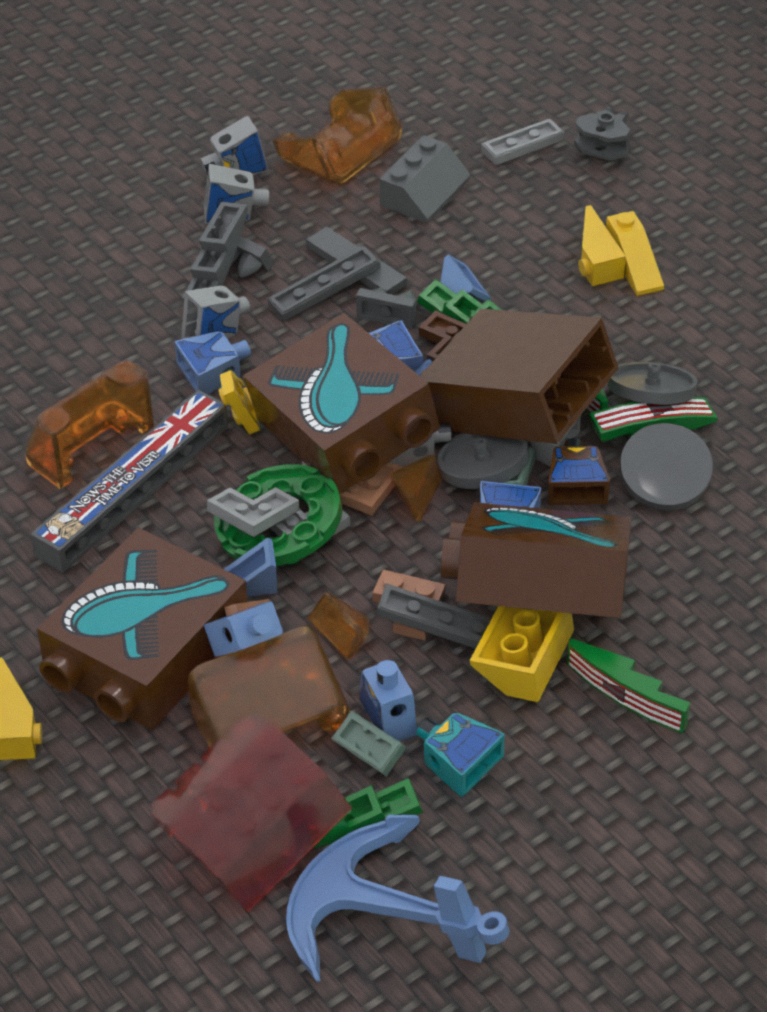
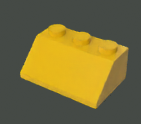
[469,606,574,702]

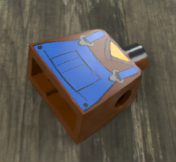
[547,438,610,505]

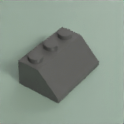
[380,135,470,224]

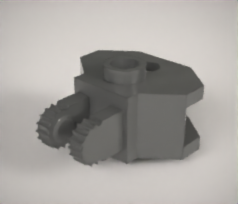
[574,107,630,160]

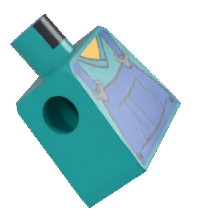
[416,713,505,797]

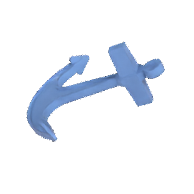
[286,815,510,983]

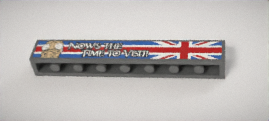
[31,390,229,573]

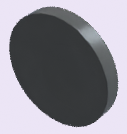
[608,362,698,405]
[620,423,713,511]
[437,433,530,489]

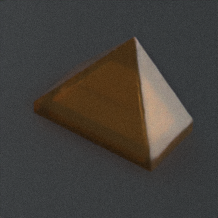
[389,455,442,521]
[308,592,369,659]

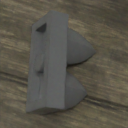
[232,236,274,278]
[356,287,417,329]

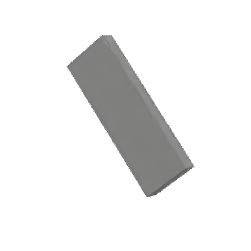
[481,118,565,165]

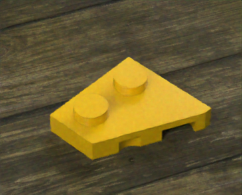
[218,370,260,435]

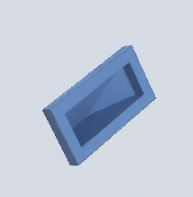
[441,254,491,302]
[224,538,278,597]

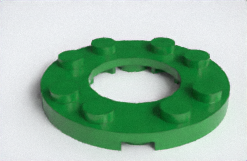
[214,464,342,566]

